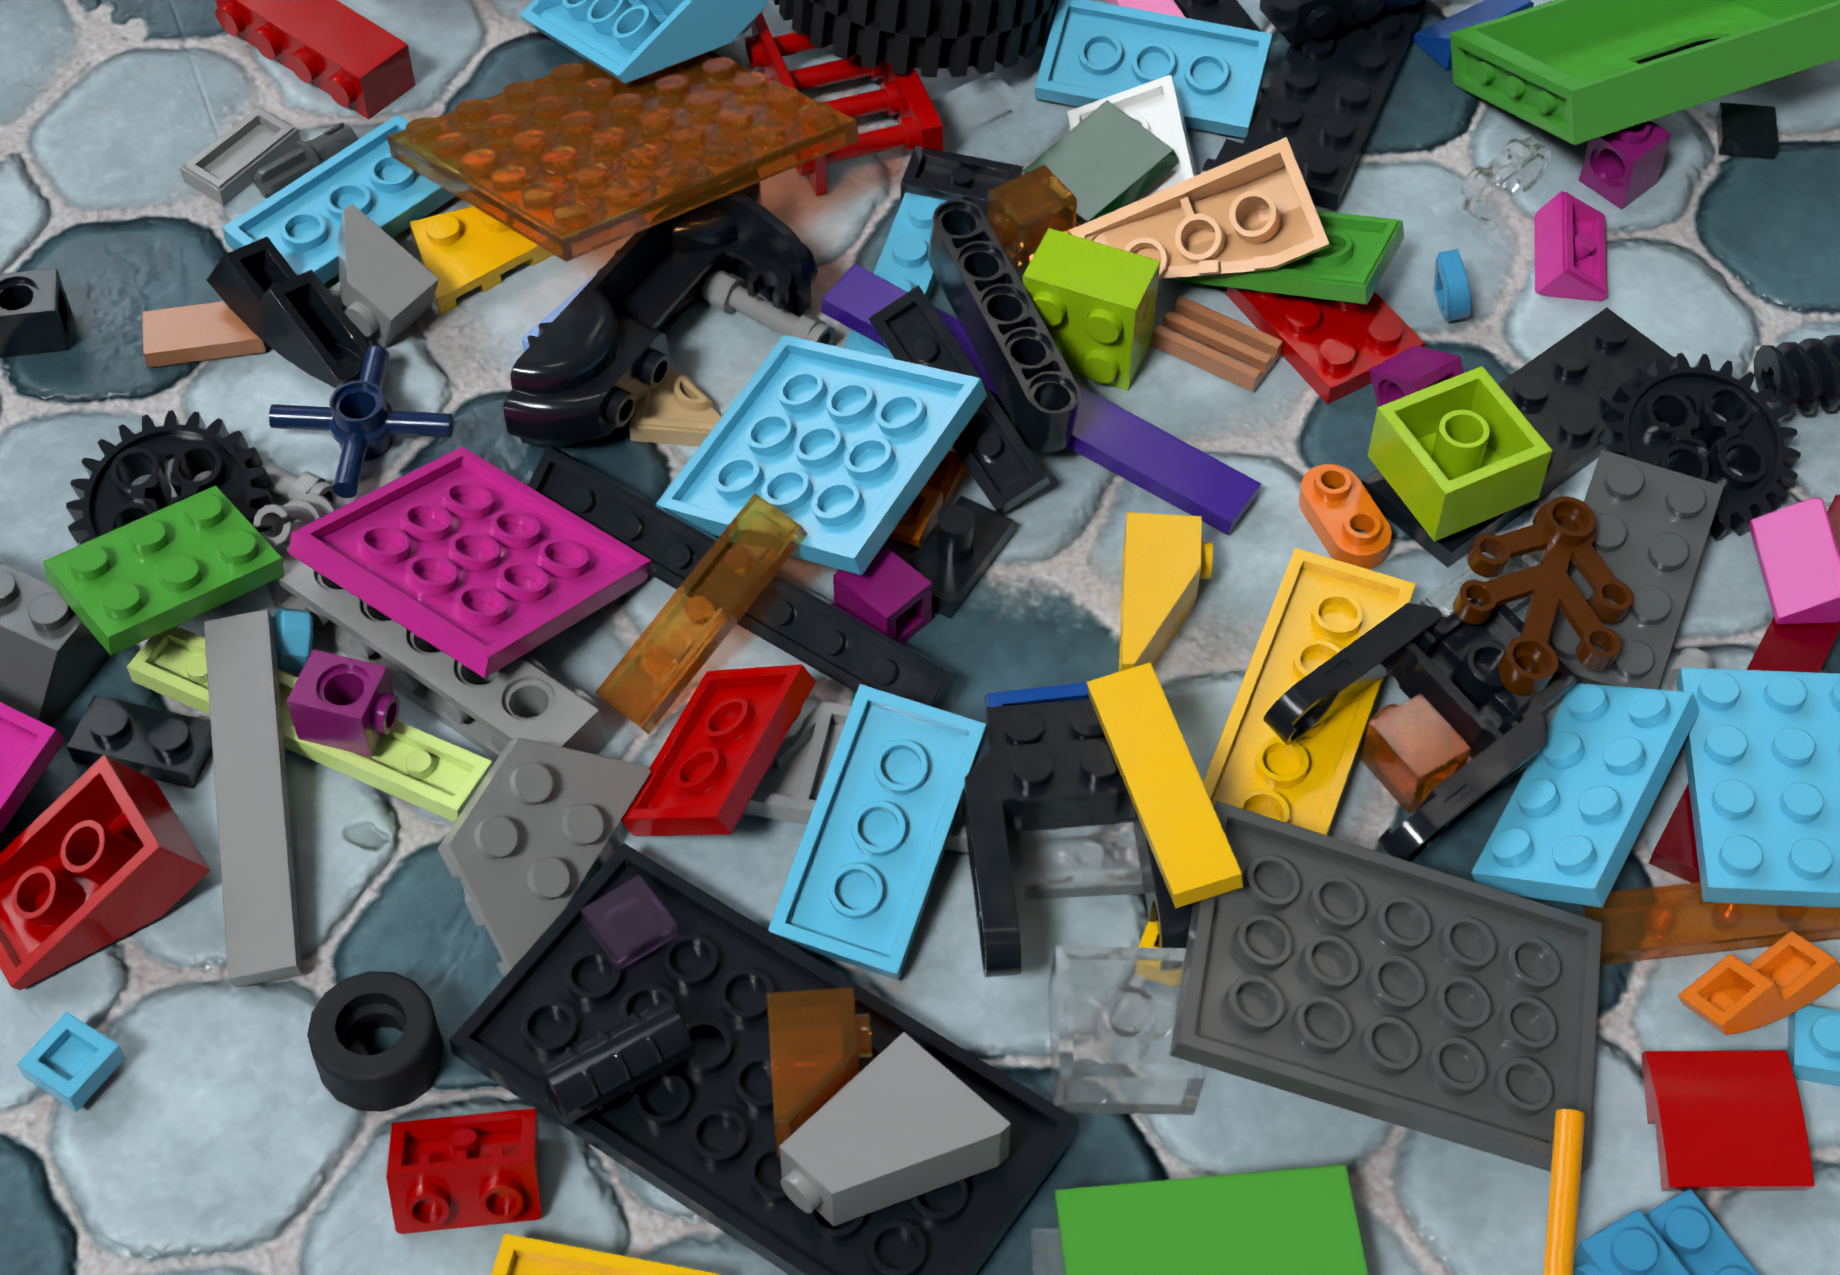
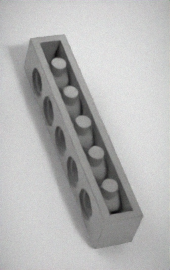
[268,544,605,760]

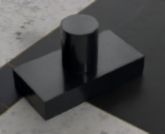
[908,496,1014,619]

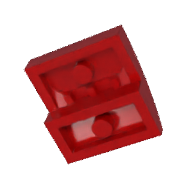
[1641,1050,1815,1191]

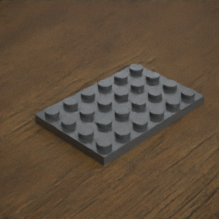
[1170,801,1602,1175]

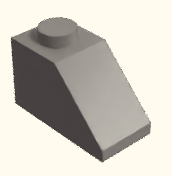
[338,203,439,349]

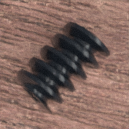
[1753,335,1840,418]

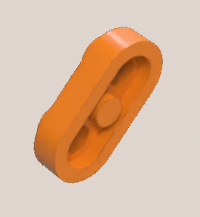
[1298,464,1392,570]

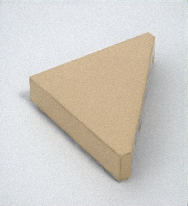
[629,366,722,447]

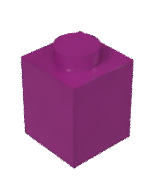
[833,544,932,643]

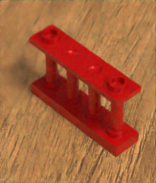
[745,12,943,196]

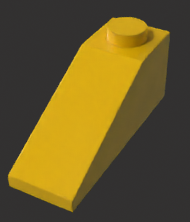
[1119,512,1213,672]

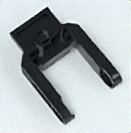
[1263,599,1579,862]
[963,699,1193,978]

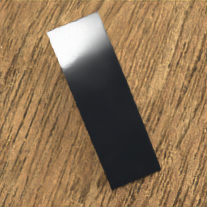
[207,236,371,388]

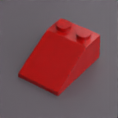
[0,755,211,990]

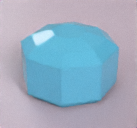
[273,608,313,671]

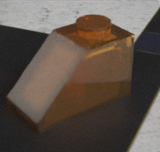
[767,987,872,1157]

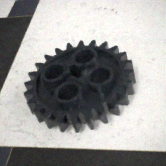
[1598,353,1801,541]
[66,410,274,546]

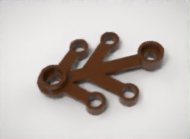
[1453,496,1633,696]

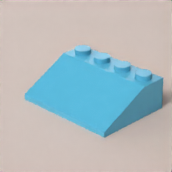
[519,0,769,84]

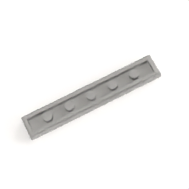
[204,609,303,988]

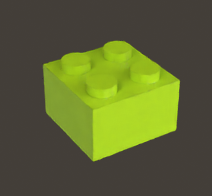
[1022,228,1161,391]
[1367,366,1553,542]

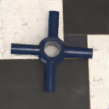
[269,346,454,498]

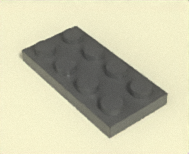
[1547,450,1724,690]

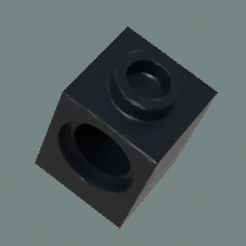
[0,268,71,358]

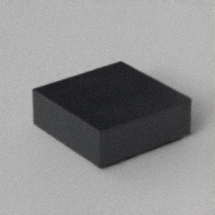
[1716,102,1779,159]

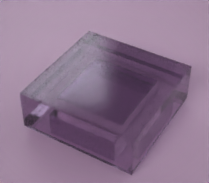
[581,875,678,971]

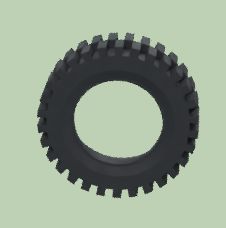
[773,0,1059,78]

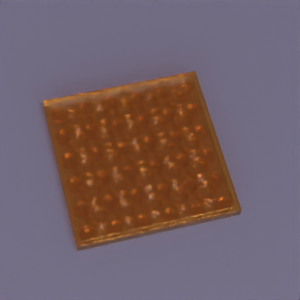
[387,51,859,262]

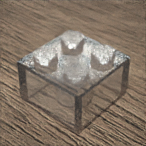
[1048,946,1205,1115]

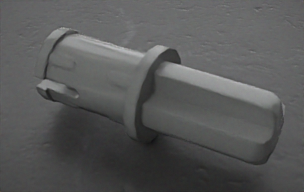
[253,122,358,199]

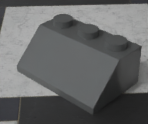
[0,562,111,726]

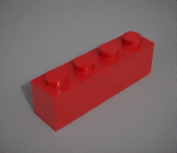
[215,0,415,120]

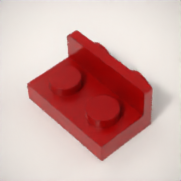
[386,1108,542,1234]

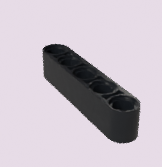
[928,199,1081,453]

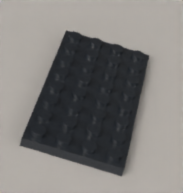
[449,843,1079,1275]

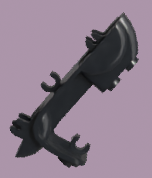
[504,166,818,447]

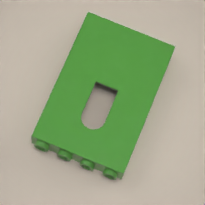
[1450,0,1840,145]

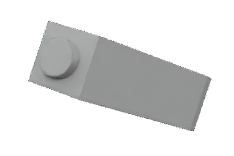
[779,1032,1011,1226]

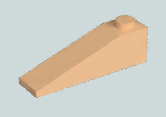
[1070,137,1330,279]

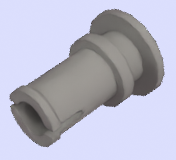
[253,493,336,546]

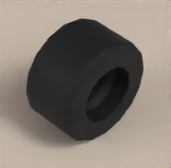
[307,971,444,1112]

